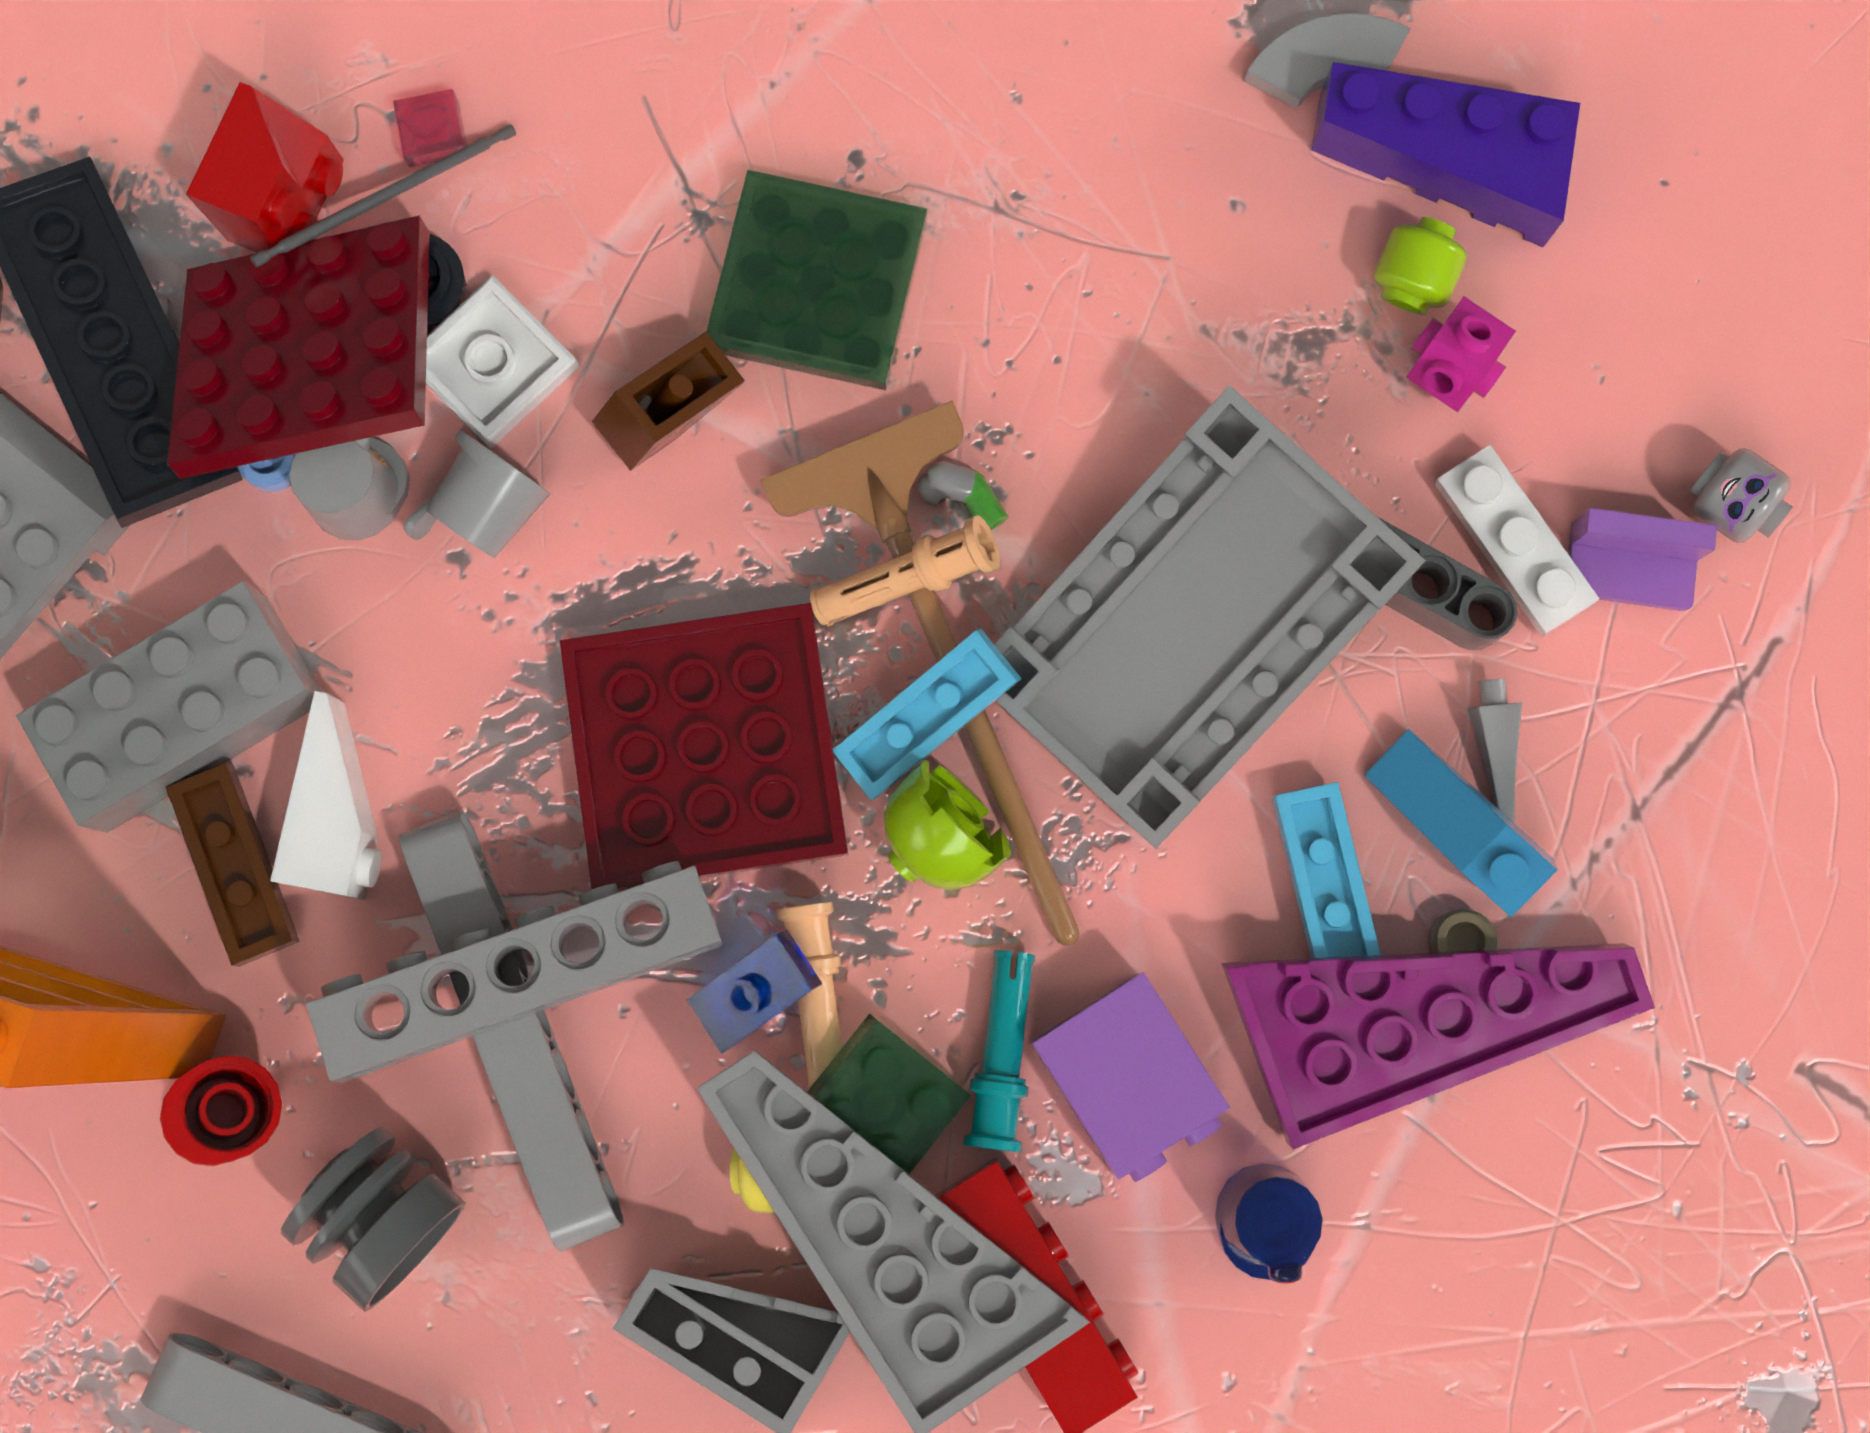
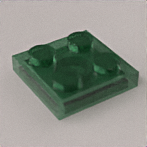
[807,1013,971,1174]

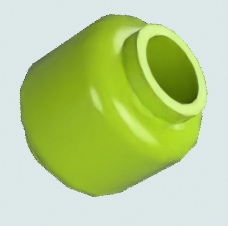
[1374,217,1467,315]

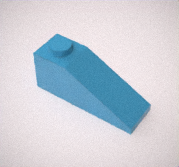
[1365,728,1558,917]

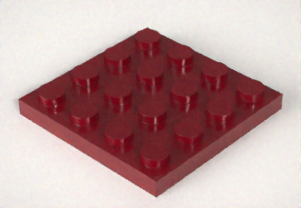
[167,215,430,479]
[559,603,849,890]

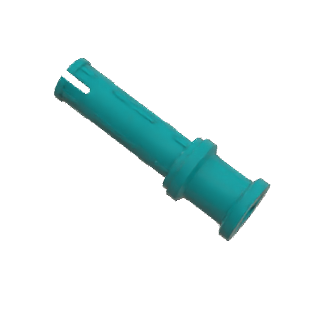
[963,950,1035,1153]

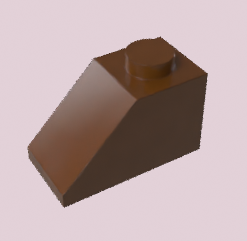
[591,331,745,471]

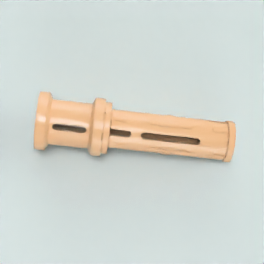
[810,516,1000,627]
[775,902,851,1103]

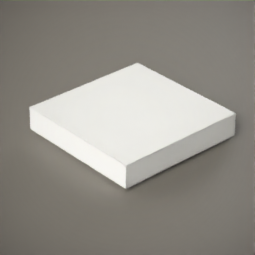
[426,275,580,450]

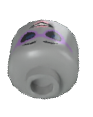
[1689,448,1793,543]

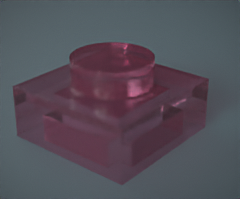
[393,89,467,167]

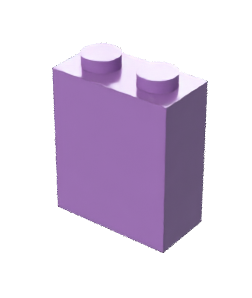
[1030,972,1230,1182]

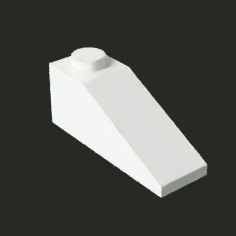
[270,691,382,900]

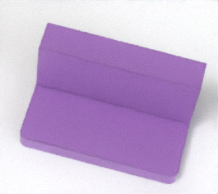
[1568,508,1717,611]

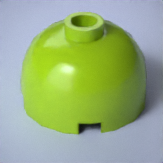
[884,760,1011,890]

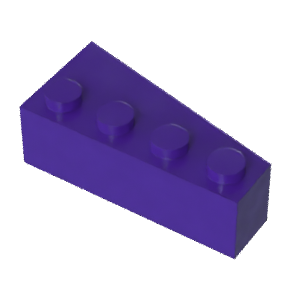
[1311,62,1581,247]

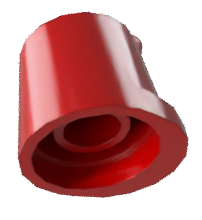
[160,1055,282,1167]

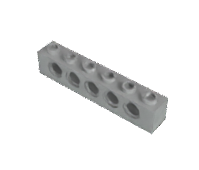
[305,861,722,1083]

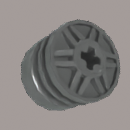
[281,1127,466,1312]

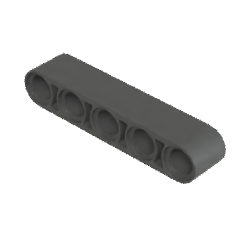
[1378,517,1518,650]

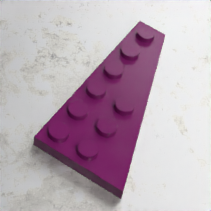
[1221,943,1655,1149]

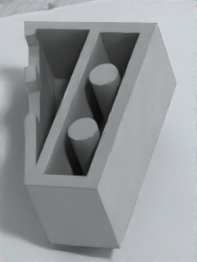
[613,1268,850,1433]

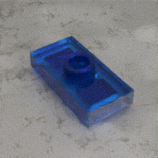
[687,929,823,1054]

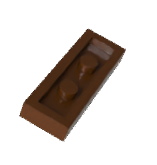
[166,763,300,967]

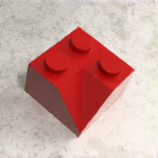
[186,82,344,253]

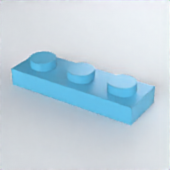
[833,629,1022,801]
[1272,782,1381,958]

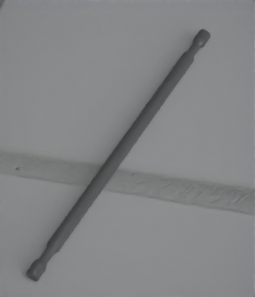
[250,124,516,268]

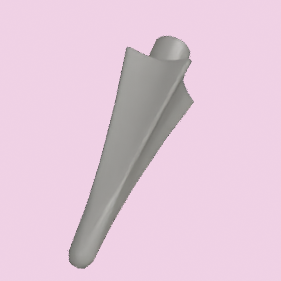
[1467,679,1522,823]

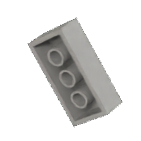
[16,581,322,833]

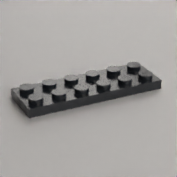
[0,157,243,528]

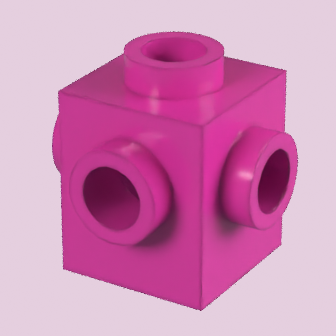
[1406,296,1516,413]

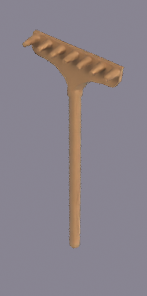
[760,400,1080,946]

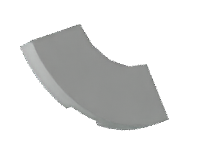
[1244,13,1411,109]

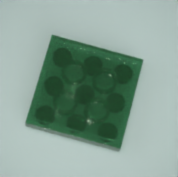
[707,170,928,391]

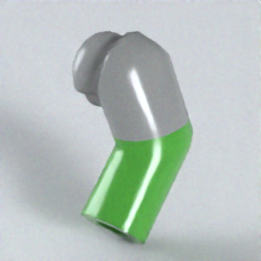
[918,461,1009,530]

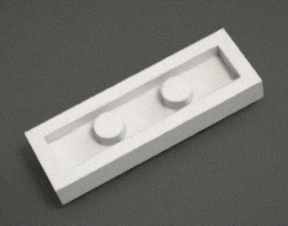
[1434,445,1600,637]

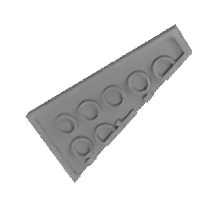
[697,1050,1090,1433]

